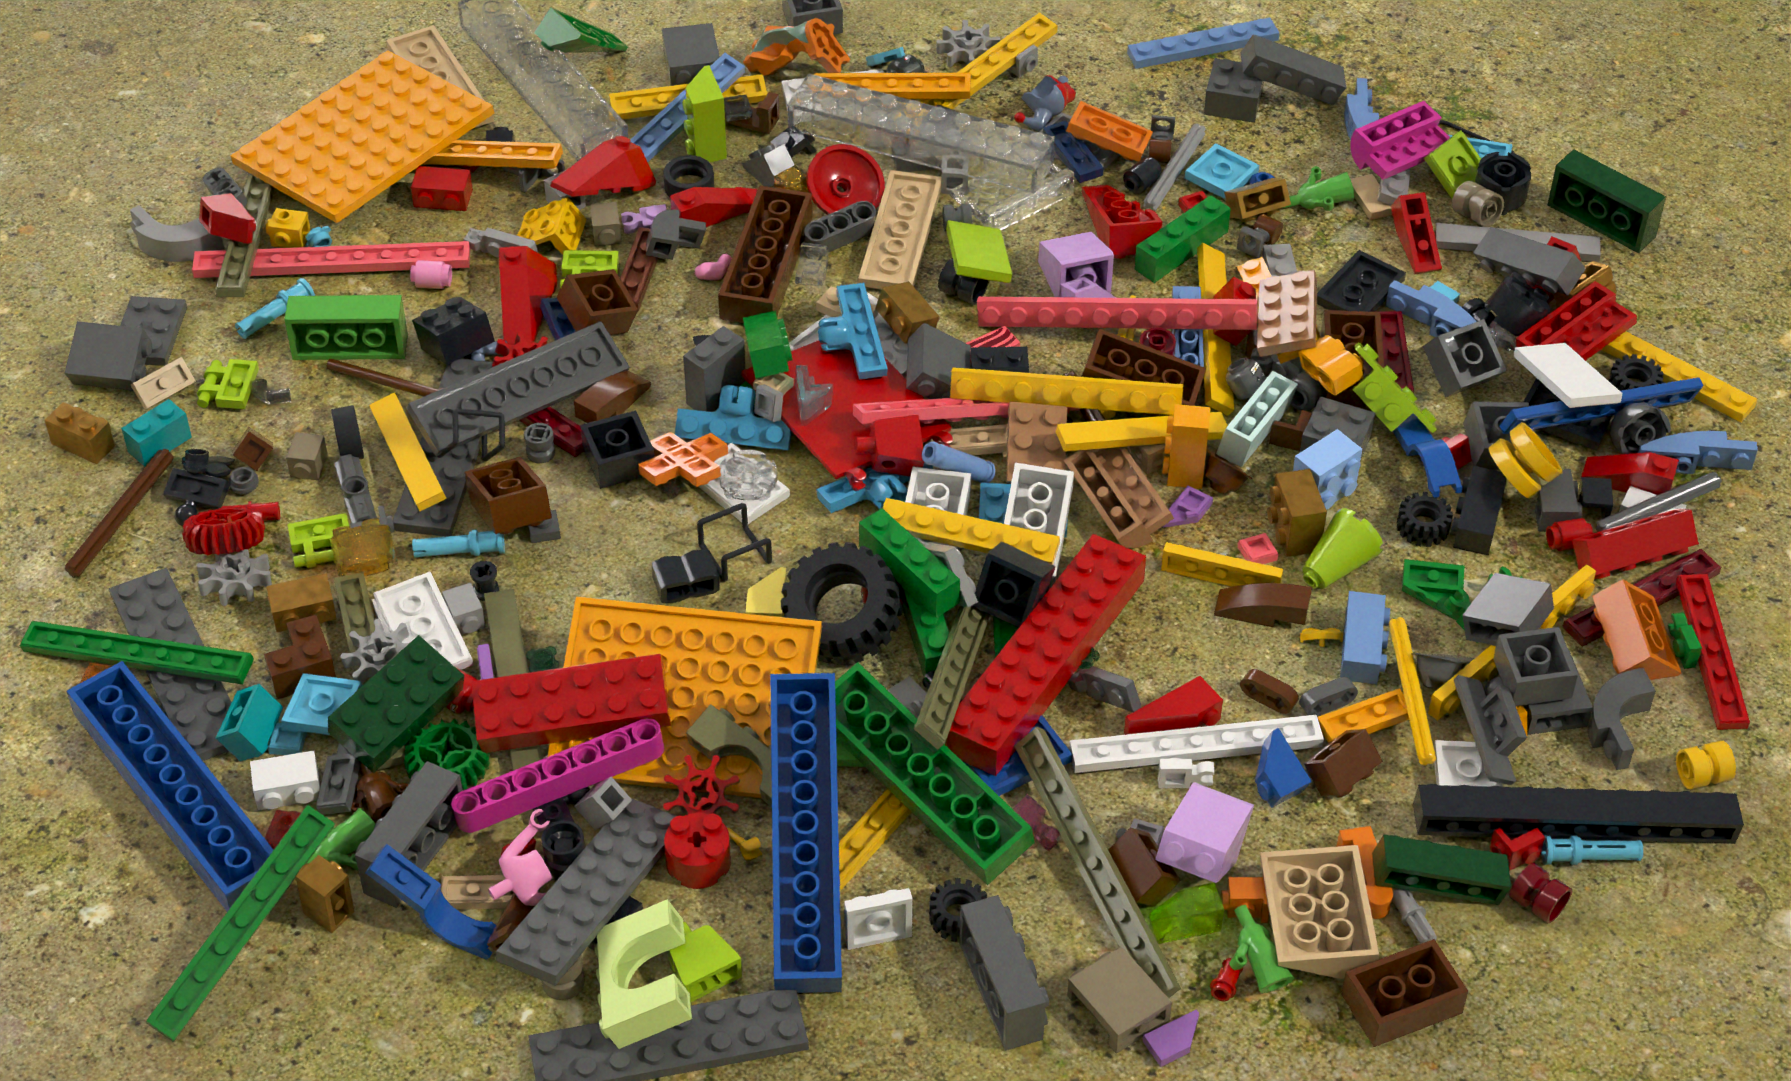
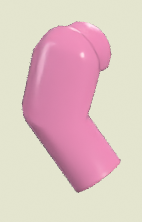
[695,254,732,281]

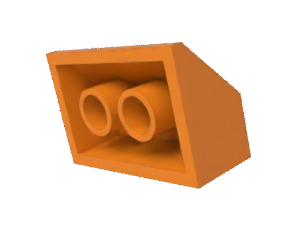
[1592,579,1682,680]

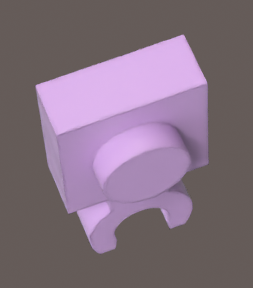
[621,204,667,234]

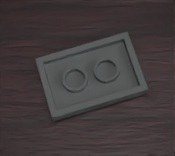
[120,296,187,366]

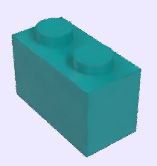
[121,399,192,467]
[216,684,284,762]

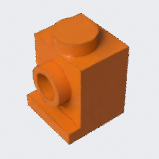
[1221,877,1269,923]

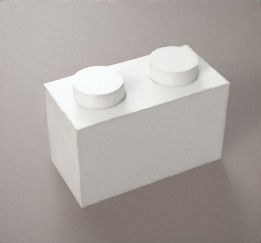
[250,751,320,811]

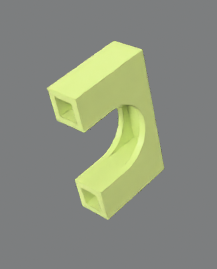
[595,899,692,1049]

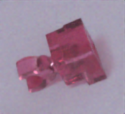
[1013,794,1060,851]

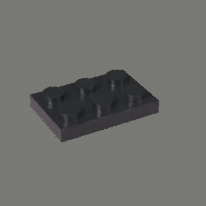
[1317,250,1406,312]
[1523,378,1615,451]

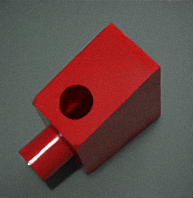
[854,415,924,477]

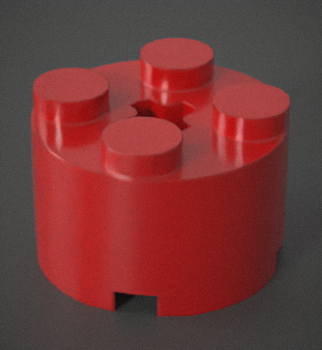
[664,813,731,889]

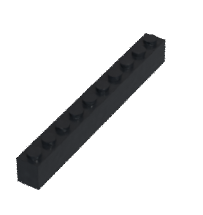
[1413,784,1744,844]

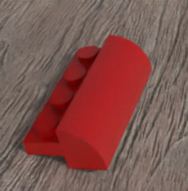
[1516,281,1637,361]

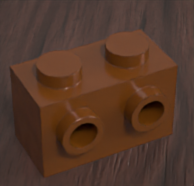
[1304,729,1383,798]
[1108,827,1181,907]

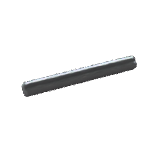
[1596,472,1722,532]

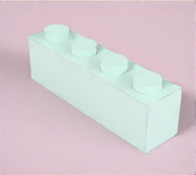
[1216,371,1298,467]

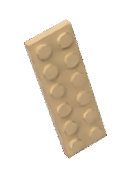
[386,25,494,128]
[858,170,942,289]

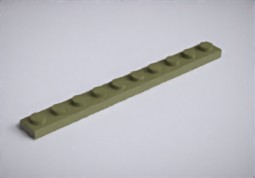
[1014,727,1181,998]

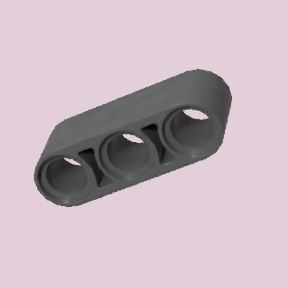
[803,201,876,257]

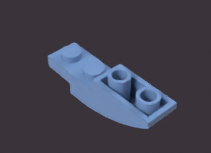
[1344,78,1379,140]
[1386,280,1476,337]
[1172,286,1204,378]
[1639,431,1758,474]

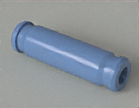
[922,441,995,483]

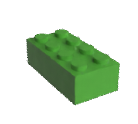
[284,295,408,360]

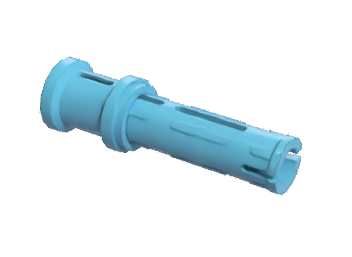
[235,278,315,339]
[412,529,505,558]
[1541,836,1643,865]

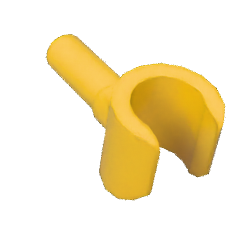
[727,827,762,860]

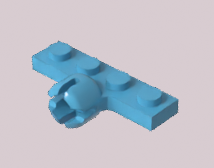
[818,283,888,379]
[675,385,792,450]
[816,463,933,513]

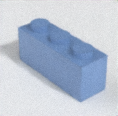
[1340,591,1390,684]

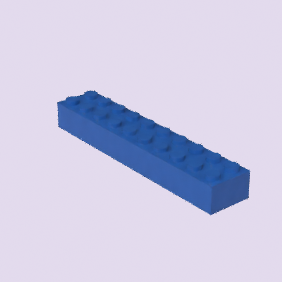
[66,661,273,912]
[770,673,842,993]

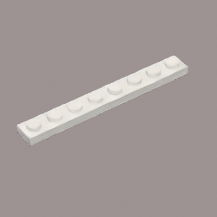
[1069,715,1324,773]

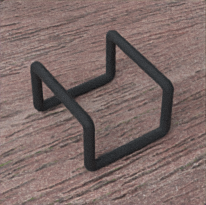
[437,409,505,461]
[697,503,772,582]

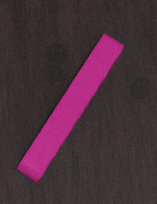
[451,719,664,833]

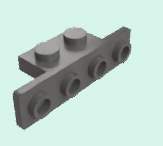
[1454,675,1527,785]

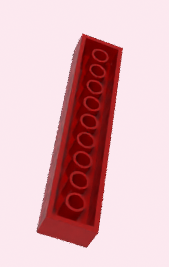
[945,534,1146,776]

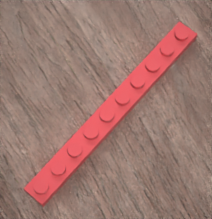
[192,241,470,278]
[977,296,1258,330]

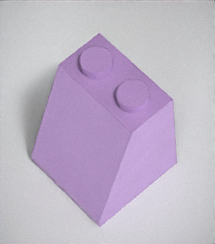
[1038,232,1114,297]
[1155,782,1254,883]

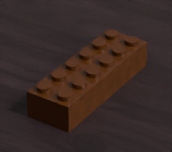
[718,185,812,323]

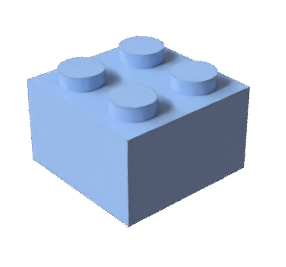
[1293,429,1362,510]

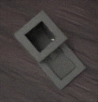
[646,209,706,260]

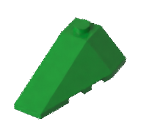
[534,7,628,53]

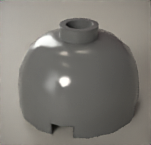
[1610,402,1671,454]

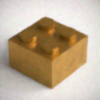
[1267,469,1327,557]

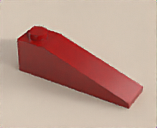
[550,136,656,197]
[1081,185,1163,259]
[499,246,557,345]

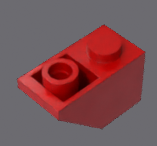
[199,193,256,244]

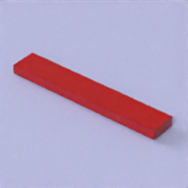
[1676,574,1750,730]

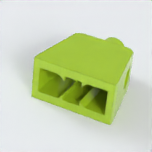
[667,922,742,1003]

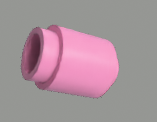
[410,260,452,289]

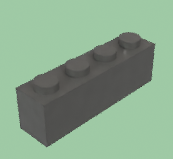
[1240,34,1346,105]
[1473,227,1586,296]

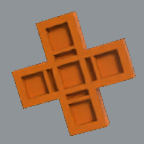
[638,432,728,487]

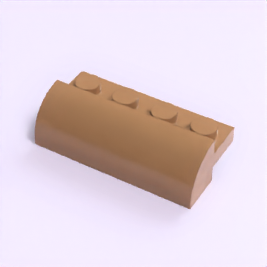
[1064,447,1174,548]

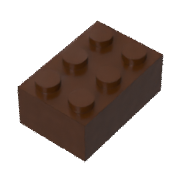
[464,457,552,534]
[1341,939,1468,1047]

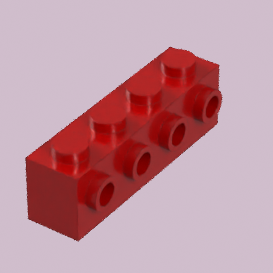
[1572,508,1699,579]

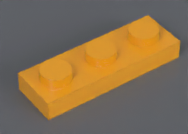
[1317,688,1409,743]

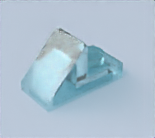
[794,365,833,426]

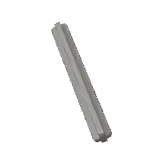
[1143,123,1206,211]

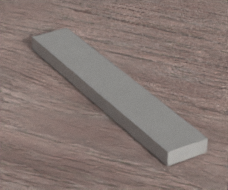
[1435,223,1601,262]

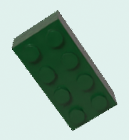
[1547,149,1666,253]
[328,635,464,773]

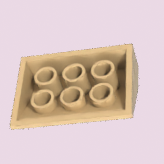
[1260,845,1379,979]

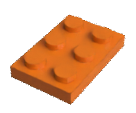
[1066,101,1153,162]

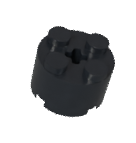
[1475,152,1531,215]
[1484,272,1550,336]

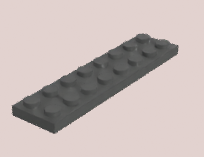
[406,321,630,456]
[393,358,493,537]
[109,567,232,761]
[496,798,676,986]
[528,990,809,1081]

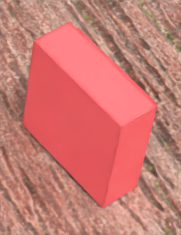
[1238,533,1278,564]

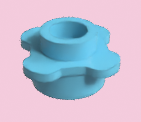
[305,226,332,247]

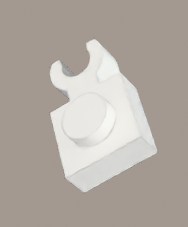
[1158,758,1214,788]

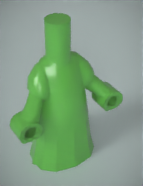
[1283,166,1355,211]
[306,808,375,871]
[1229,905,1295,994]

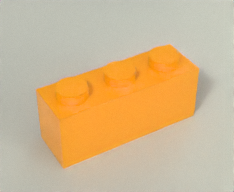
[1162,404,1210,489]

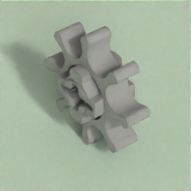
[936,20,1000,67]
[197,549,272,606]
[340,619,409,684]

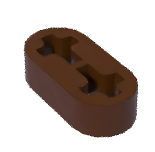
[1240,669,1299,714]

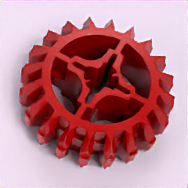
[182,506,265,556]

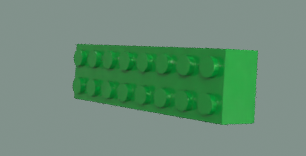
[835,662,1035,885]

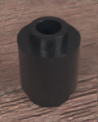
[1123,157,1162,194]

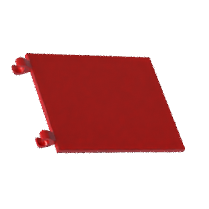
[741,340,953,491]

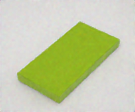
[946,220,1012,283]

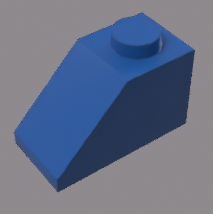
[1255,728,1312,808]

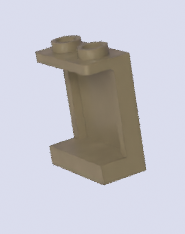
[1067,947,1172,1054]

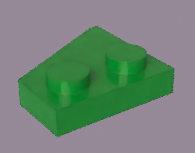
[1401,559,1465,620]

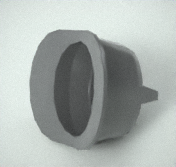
[1412,653,1474,690]

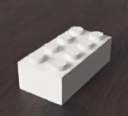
[1004,463,1074,590]
[905,467,971,551]

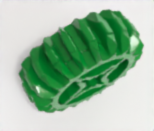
[404,718,490,791]

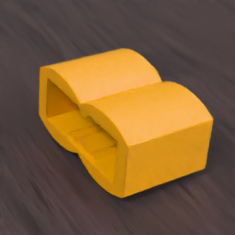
[1299,335,1363,395]

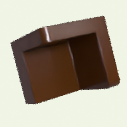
[1269,410,1312,452]
[232,427,274,471]

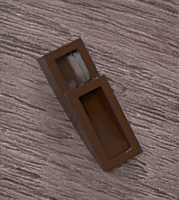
[574,371,651,423]
[1214,583,1312,627]

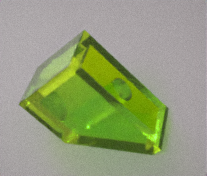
[1148,882,1224,944]

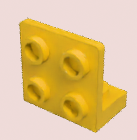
[517,197,587,255]

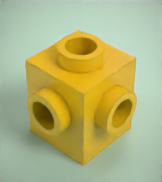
[266,208,311,248]

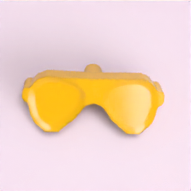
[1300,627,1343,647]

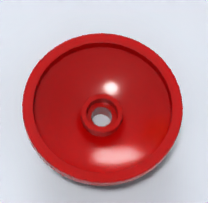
[806,144,885,219]

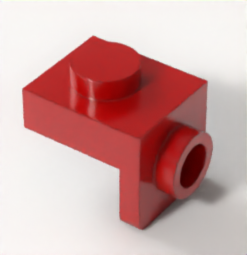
[1490,828,1545,871]

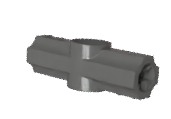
[334,454,377,523]

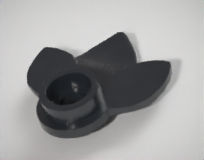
[182,449,235,477]

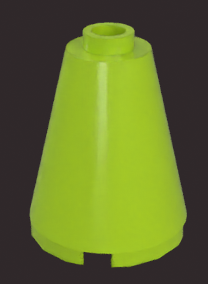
[1302,508,1383,589]

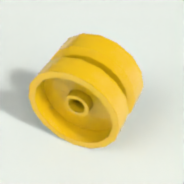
[1489,422,1562,498]

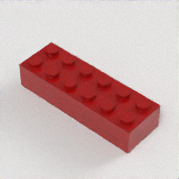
[471,654,671,753]

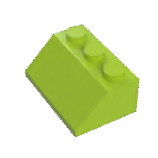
[683,65,727,163]

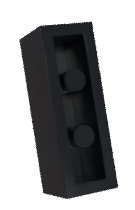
[1450,466,1507,555]

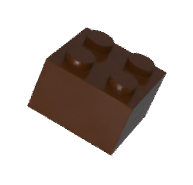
[556,269,638,335]

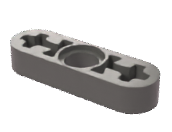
[203,168,248,207]

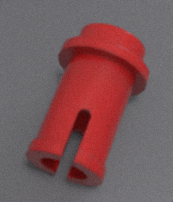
[1210,958,1243,1002]

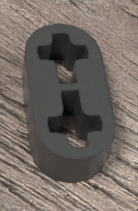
[1299,677,1358,717]

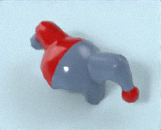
[1014,75,1076,132]

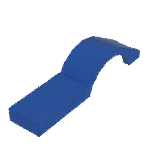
[1392,413,1462,498]
[365,844,496,960]

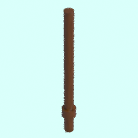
[327,358,443,397]

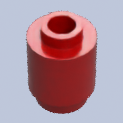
[1546,518,1593,551]

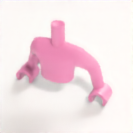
[488,809,552,906]

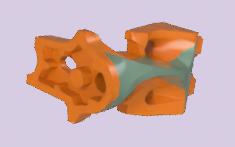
[743,18,851,76]

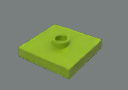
[1424,130,1481,199]

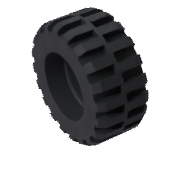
[780,542,903,665]

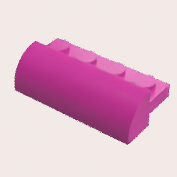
[1350,101,1450,180]

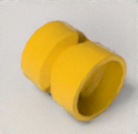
[1676,740,1736,790]

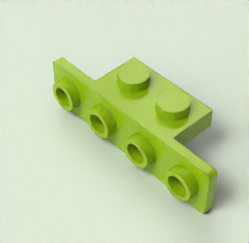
[1353,342,1437,433]

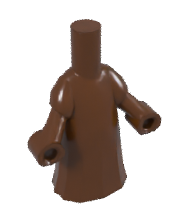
[351,763,408,824]

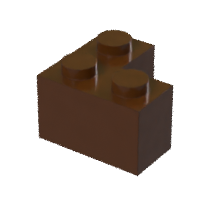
[264,615,336,700]

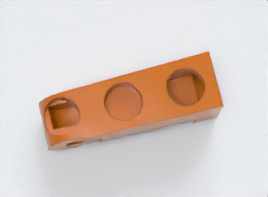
[1336,826,1393,919]

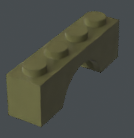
[686,704,772,807]

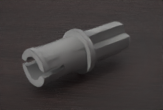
[1392,889,1437,944]

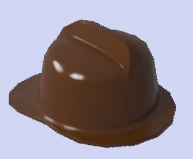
[1205,445,1253,494]

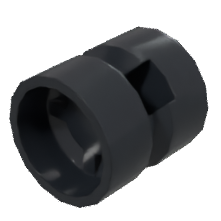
[938,258,989,305]
[541,820,585,880]

